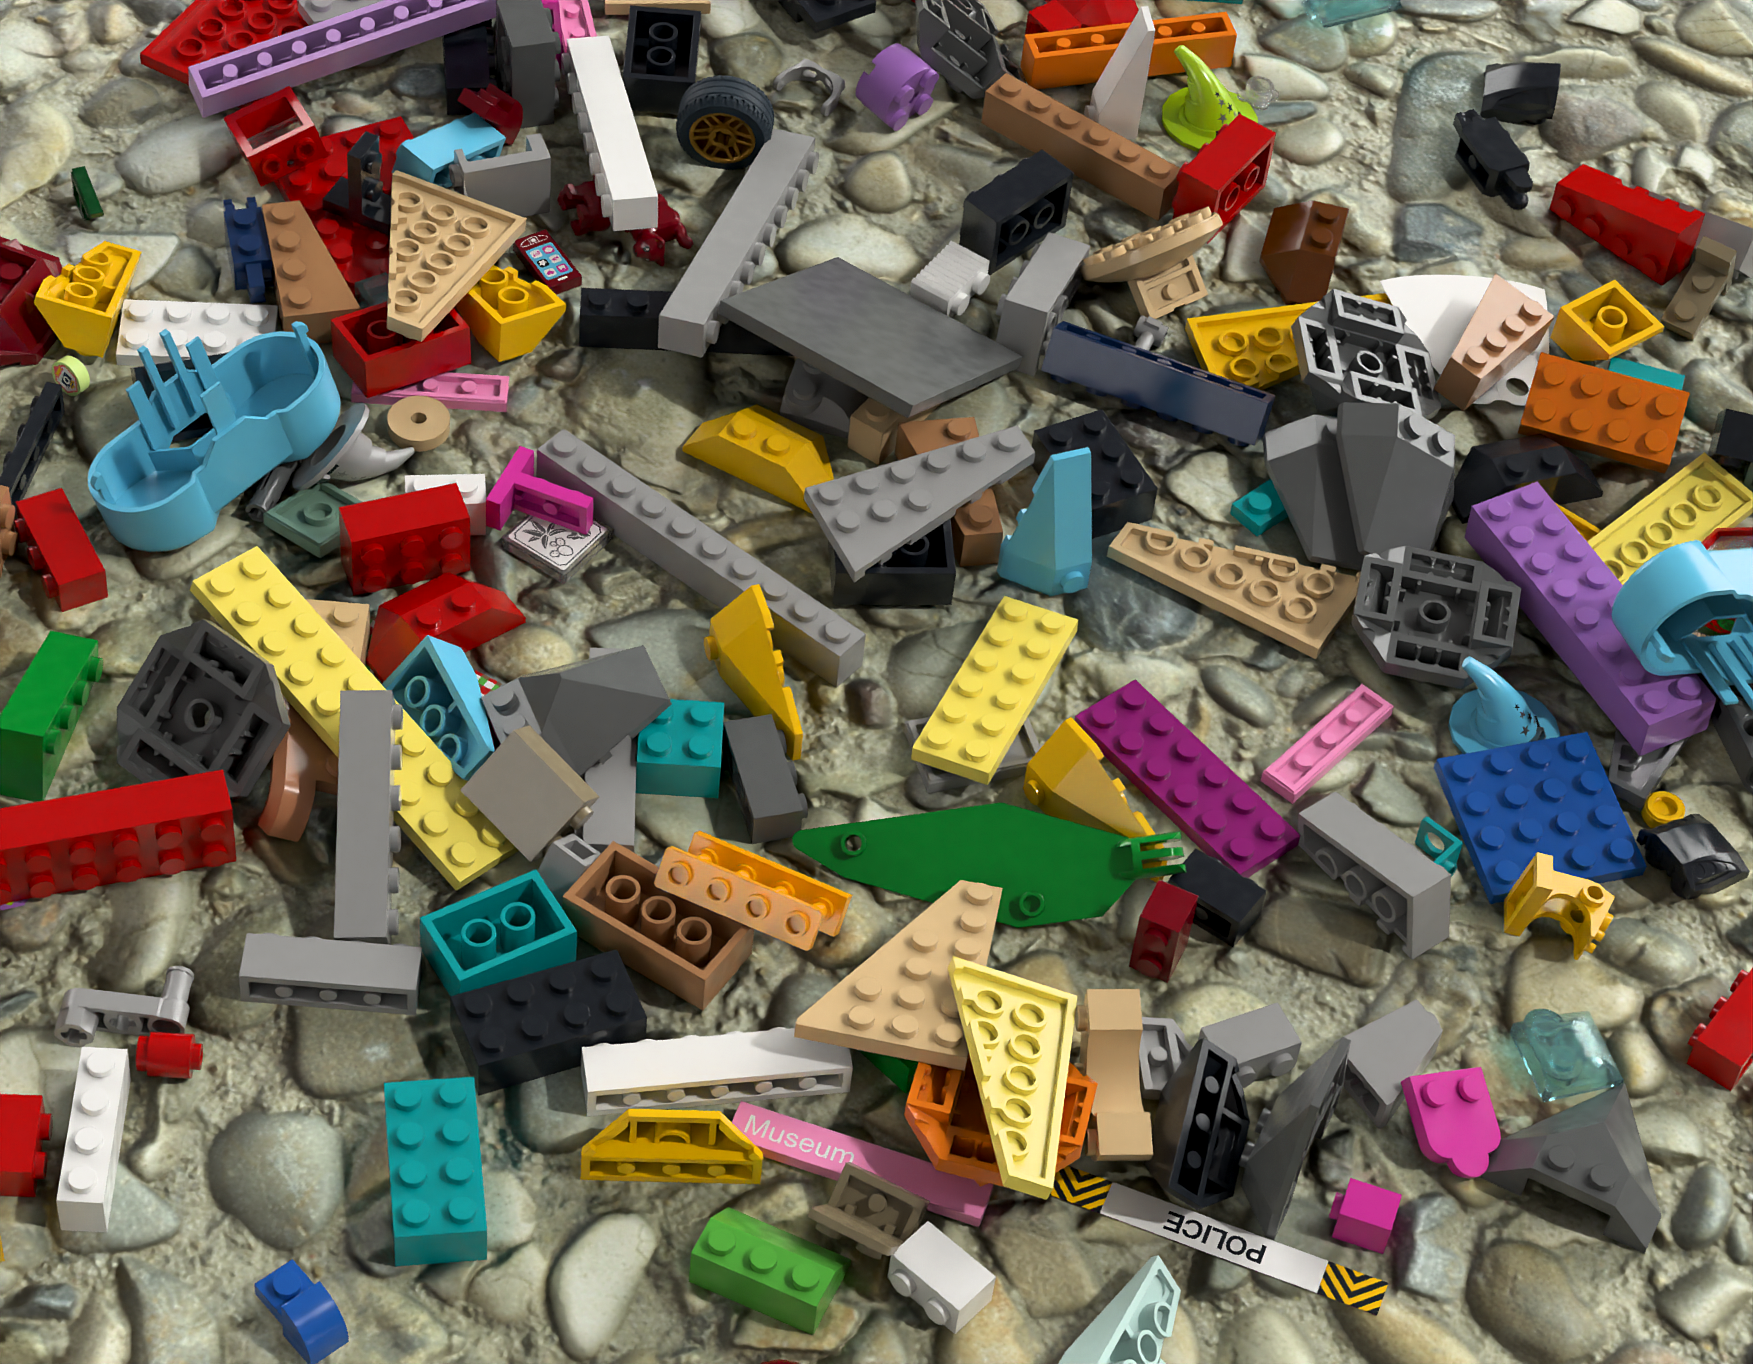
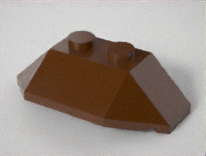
[1259,200,1349,305]

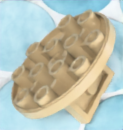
[1080,207,1223,319]

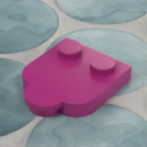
[1401,1067,1501,1179]

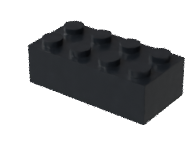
[450,949,647,1096]

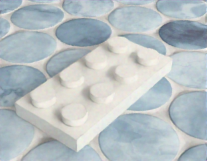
[116,299,278,366]

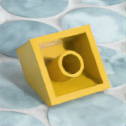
[1550,280,1665,361]

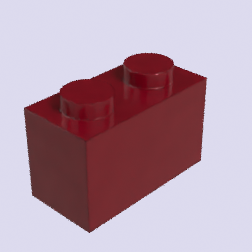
[1129,880,1199,983]

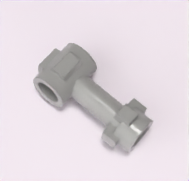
[1132,315,1169,351]

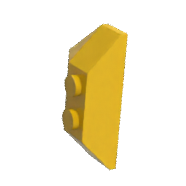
[682,404,834,514]
[580,1109,763,1184]

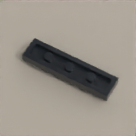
[0,381,65,515]

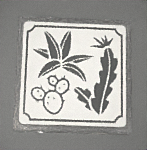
[502,514,614,584]

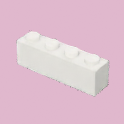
[56,1047,131,1232]

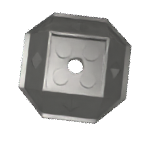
[1291,289,1441,420]
[1351,546,1521,689]
[117,619,291,801]

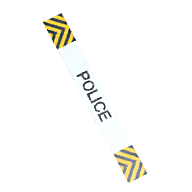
[1050,1166,1388,1315]

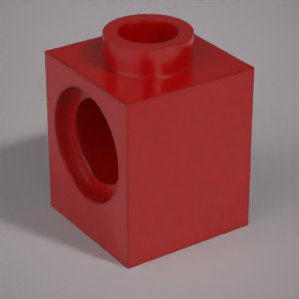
[1025,0,1082,35]

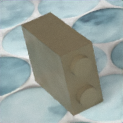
[460,725,599,862]

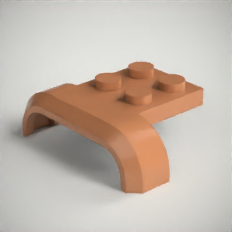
[258,695,339,842]

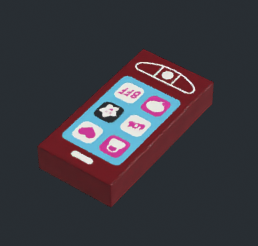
[513,229,582,295]

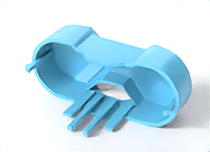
[88,321,340,552]
[1612,540,1753,711]

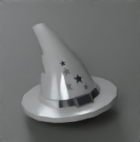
[292,403,414,491]

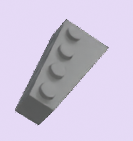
[996,232,1091,376]

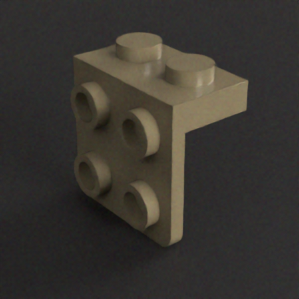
[808,1162,930,1259]

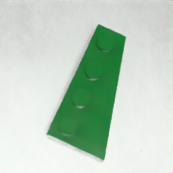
[0,631,104,802]

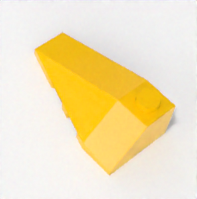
[455,265,566,362]
[704,584,803,761]
[1023,717,1168,883]

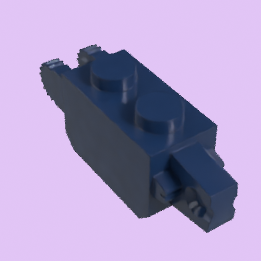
[223,197,273,304]

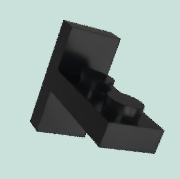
[323,131,391,235]

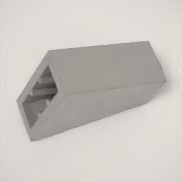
[1333,999,1443,1129]

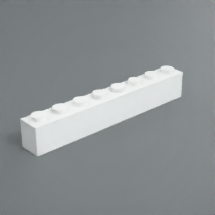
[561,35,658,231]

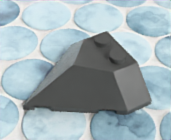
[1480,1083,1661,1254]

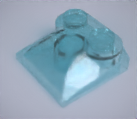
[1510,1008,1624,1102]

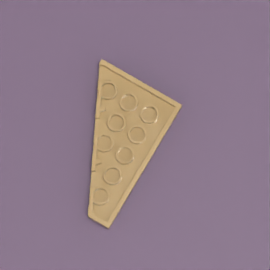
[387,170,527,342]
[794,880,1003,1071]

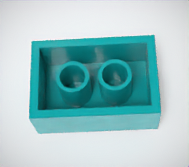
[420,869,577,996]

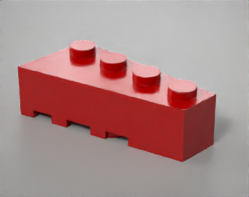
[1549,164,1706,286]

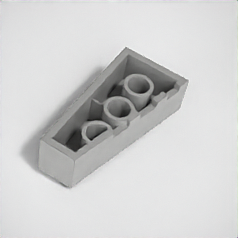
[1298,792,1451,960]

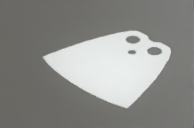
[1380,275,1549,406]

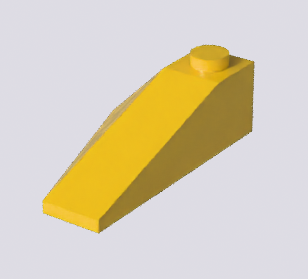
[34,241,142,358]

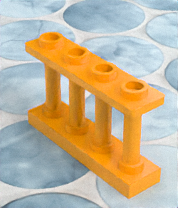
[654,831,852,951]

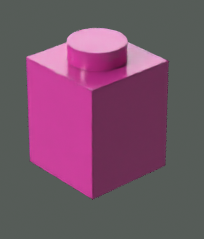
[1328,1178,1402,1254]

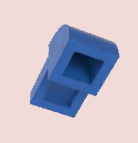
[254,1259,349,1364]

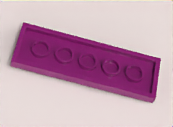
[1074,679,1301,878]

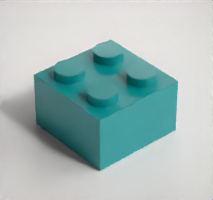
[635,699,724,798]

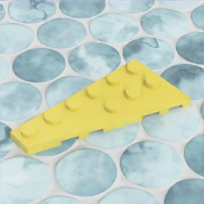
[948,956,1077,1200]

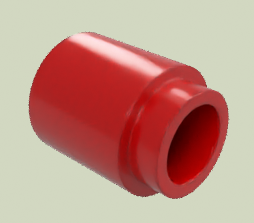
[136,1032,203,1079]

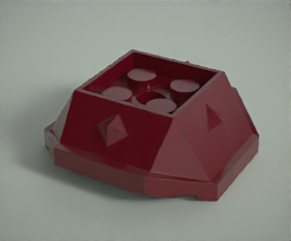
[0,236,62,366]

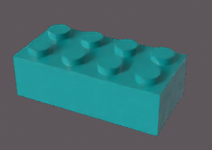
[384,1077,487,1267]

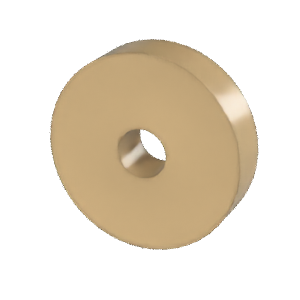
[387,395,450,452]

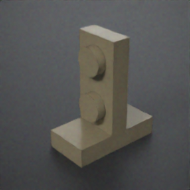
[1660,236,1737,341]

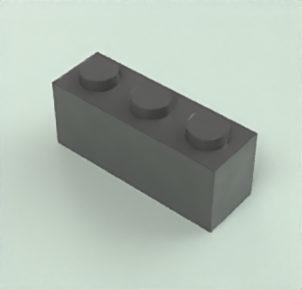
[722,714,808,844]

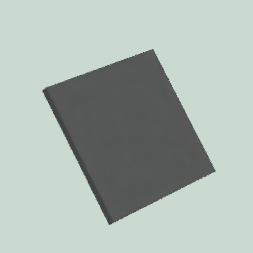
[717,257,1023,418]

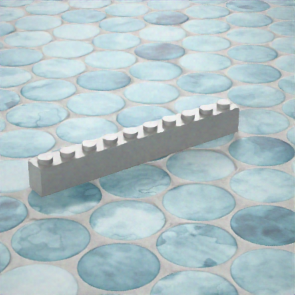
[658,129,819,357]
[536,429,866,688]

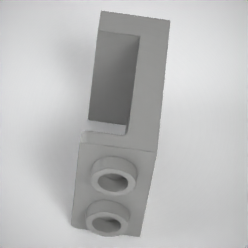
[449,133,551,217]

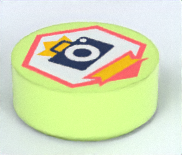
[52,355,90,396]

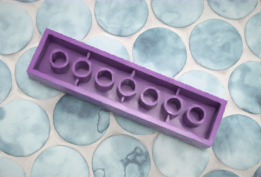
[1464,482,1716,756]

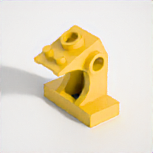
[1504,852,1615,960]

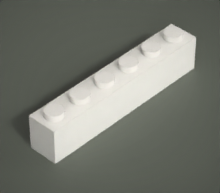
[581,1027,853,1116]

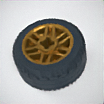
[676,75,774,170]

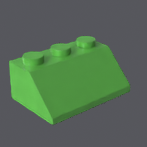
[689,1207,851,1335]

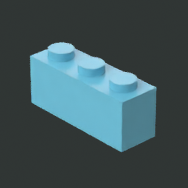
[392,112,506,188]

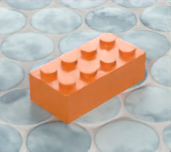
[1518,352,1690,474]

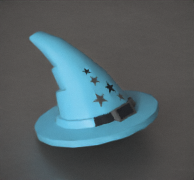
[1448,656,1561,754]

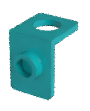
[1415,816,1463,877]

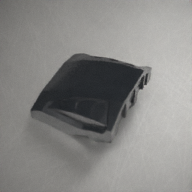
[1480,62,1561,125]
[1636,814,1750,900]

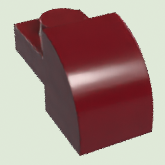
[457,83,523,145]

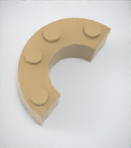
[1073,989,1153,1161]

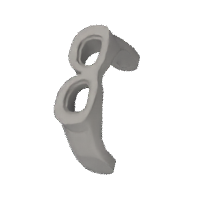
[773,59,845,116]

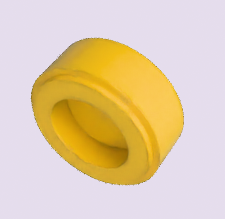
[1642,791,1685,828]

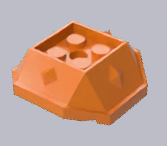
[904,1052,1098,1188]

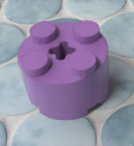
[856,43,939,131]

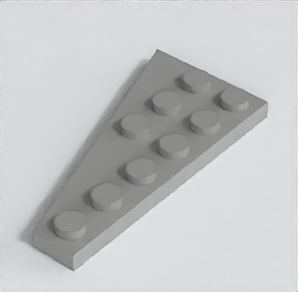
[804,425,1035,583]

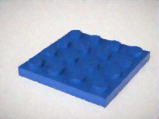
[1434,732,1647,904]

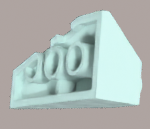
[1058,1255,1181,1364]

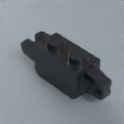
[1453,109,1533,210]

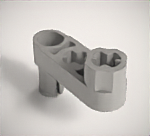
[54,966,194,1047]

